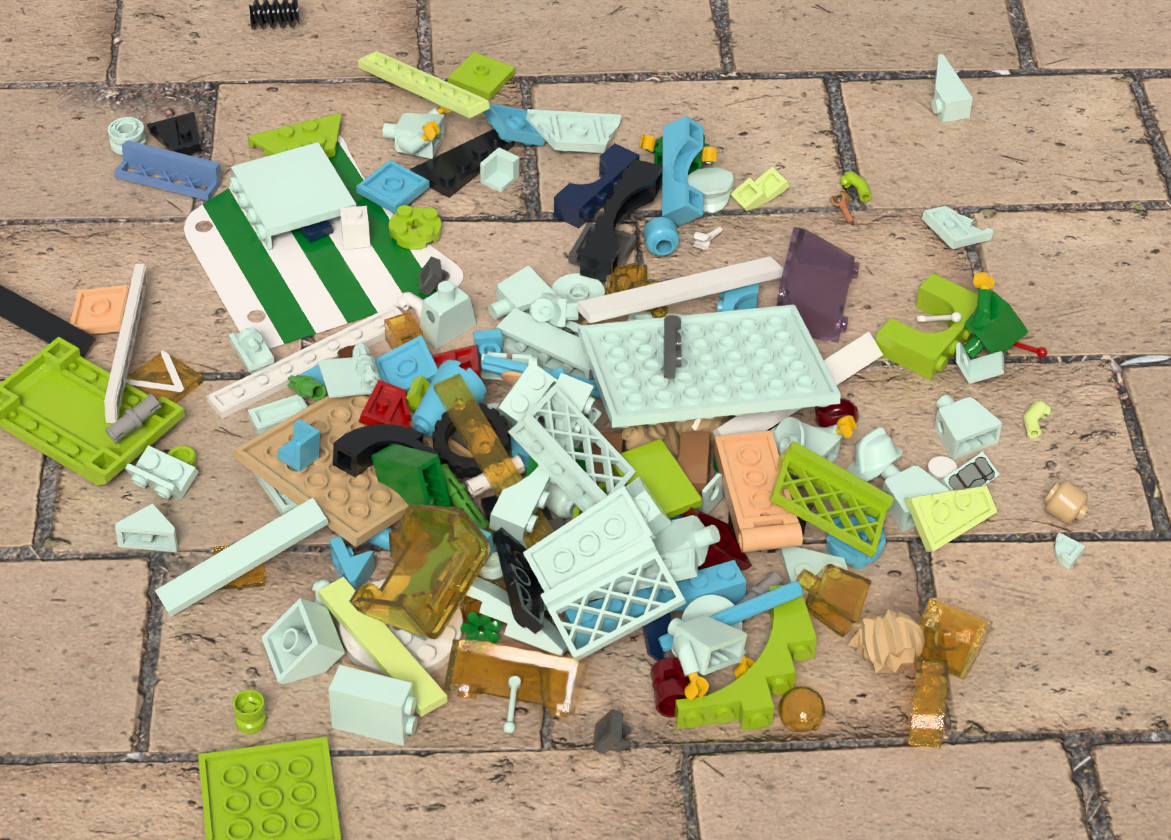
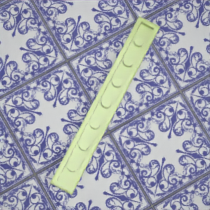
[357,51,490,118]

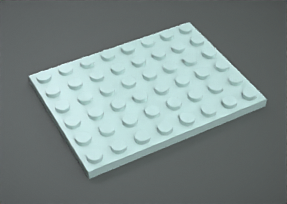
[578,305,841,428]

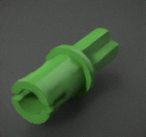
[287,374,326,401]

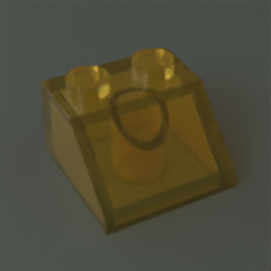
[917,597,993,679]

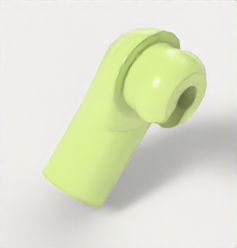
[1023,401,1051,438]

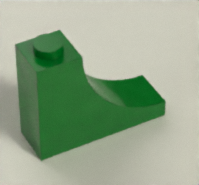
[371,443,455,547]

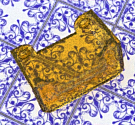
[349,504,490,639]

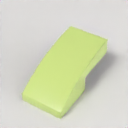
[730,167,790,211]

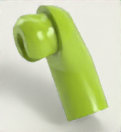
[840,171,872,202]

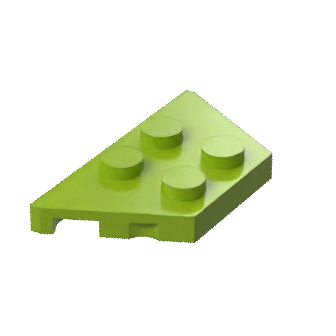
[248,113,342,158]

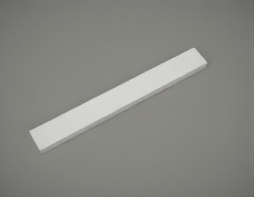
[577,256,784,324]
[104,264,147,423]
[207,305,410,419]
[712,332,883,436]

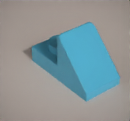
[329,536,375,592]

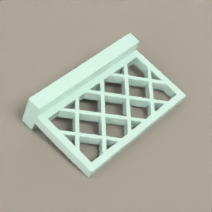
[508,385,636,512]
[540,537,686,662]

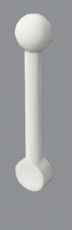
[917,312,962,323]

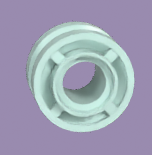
[108,117,146,155]

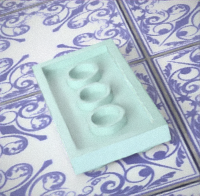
[523,486,656,592]

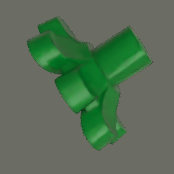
[460,611,501,650]

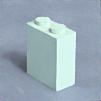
[328,665,418,746]

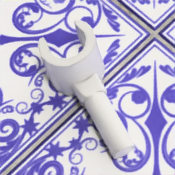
[693,227,722,250]

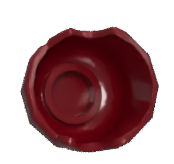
[815,399,859,427]

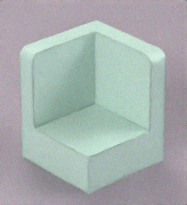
[480,148,519,192]

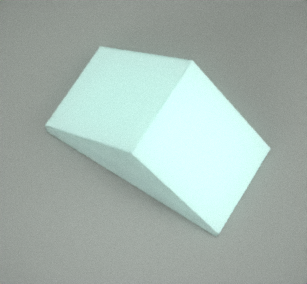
[115,503,178,552]

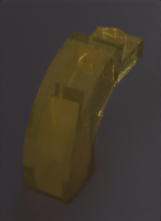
[908,656,948,748]

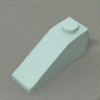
[931,54,973,123]

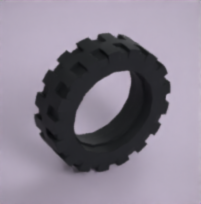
[432,402,511,479]

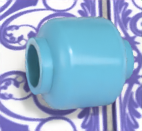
[643,217,679,256]

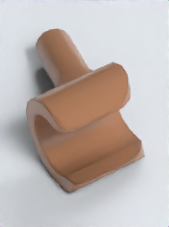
[831,191,854,224]

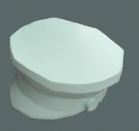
[688,167,734,213]

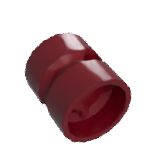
[650,658,690,718]

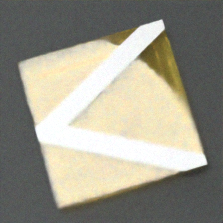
[126,350,203,403]

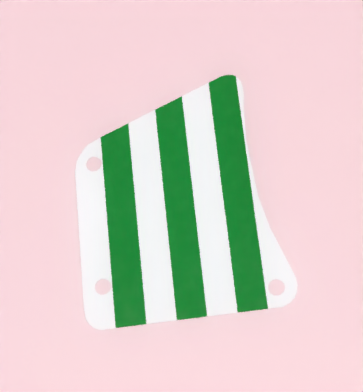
[184,134,463,349]

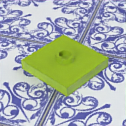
[448,52,515,100]

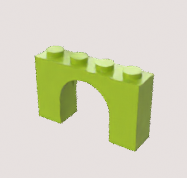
[876,273,978,380]

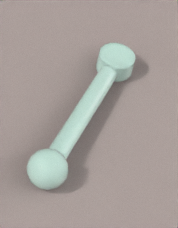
[503,676,521,734]

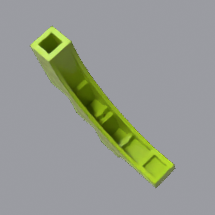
[674,584,817,730]

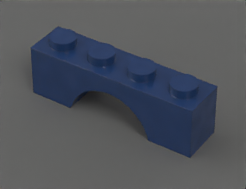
[554,143,640,229]

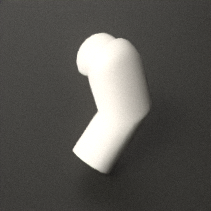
[397,292,424,322]

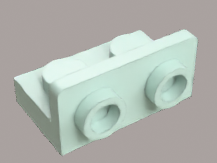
[125,445,199,501]

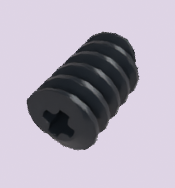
[249,0,300,29]

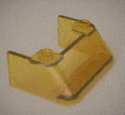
[444,638,588,717]

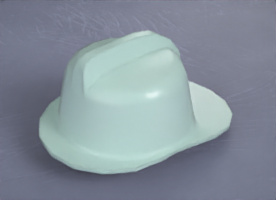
[846,427,903,481]

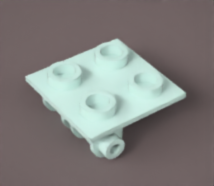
[318,343,381,398]

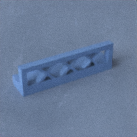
[114,140,222,201]

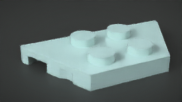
[526,109,622,153]

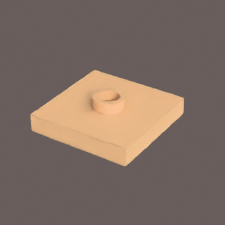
[70,285,130,334]

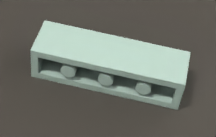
[496,308,594,380]

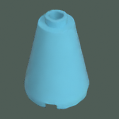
[412,360,487,437]

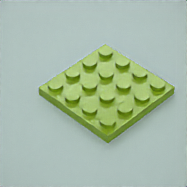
[198,736,341,840]

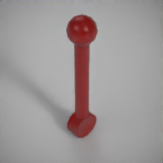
[1014,342,1047,358]

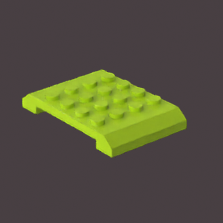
[0,337,185,485]

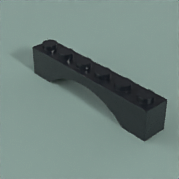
[577,159,663,283]

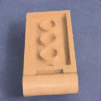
[714,430,803,553]

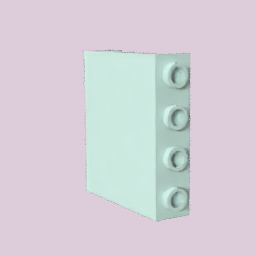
[229,142,356,249]

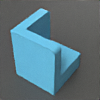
[277,419,320,472]

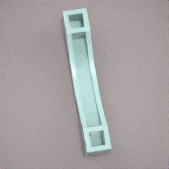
[489,373,596,542]

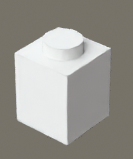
[340,206,370,249]

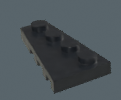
[410,129,514,198]
[493,527,544,634]

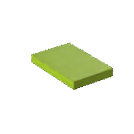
[611,439,702,519]

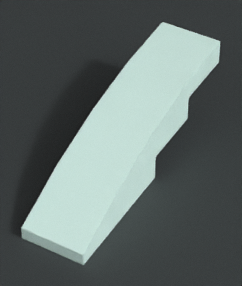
[454,572,568,656]

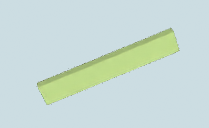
[318,577,447,717]

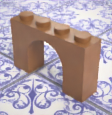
[592,432,711,498]

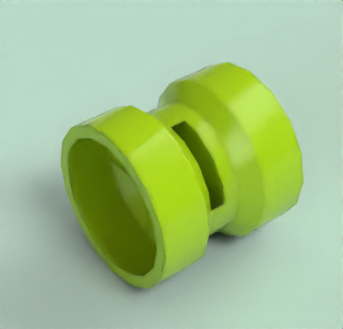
[233,690,267,734]

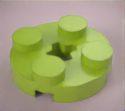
[389,205,442,250]

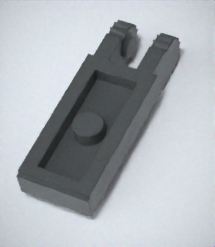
[663,315,682,378]

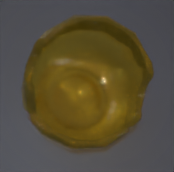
[778,686,826,733]

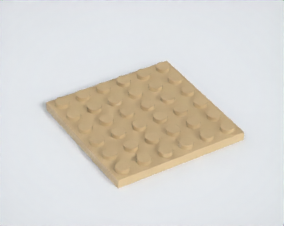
[234,395,477,547]

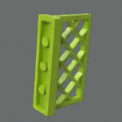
[769,441,894,558]

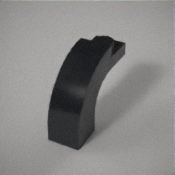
[332,424,440,478]

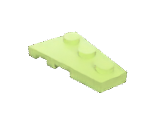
[904,486,997,552]

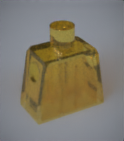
[796,564,871,638]

